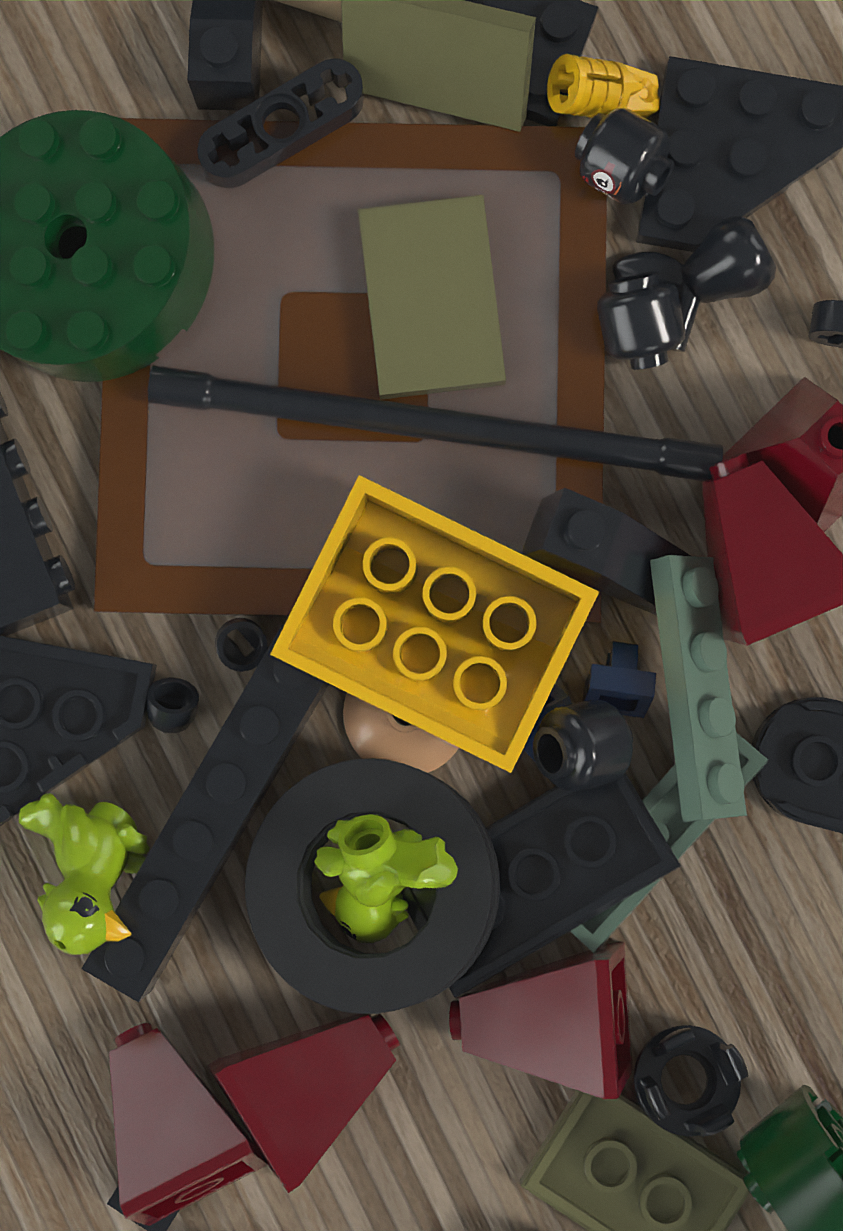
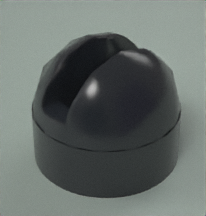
[215,618,268,672]
[146,677,199,733]

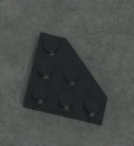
[636,56,843,252]
[0,636,157,826]

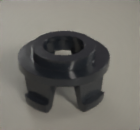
[634,1025,749,1137]

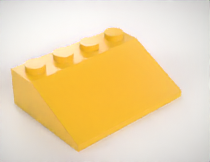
[270,475,599,773]

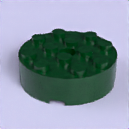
[0,110,214,382]
[736,1085,843,1231]

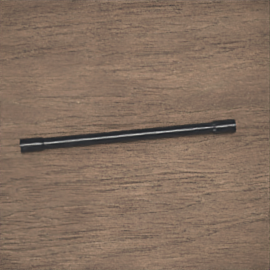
[148,365,723,481]

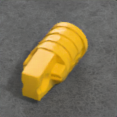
[547,54,660,118]

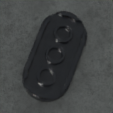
[752,697,843,834]

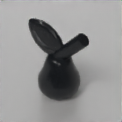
[612,216,776,352]

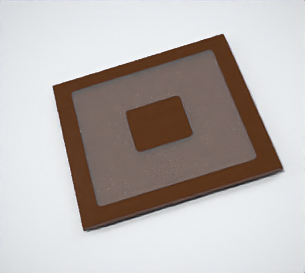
[94,118,607,623]

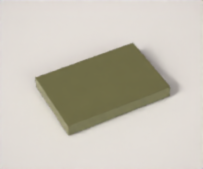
[341,0,536,132]
[358,195,506,400]
[520,1090,750,1231]

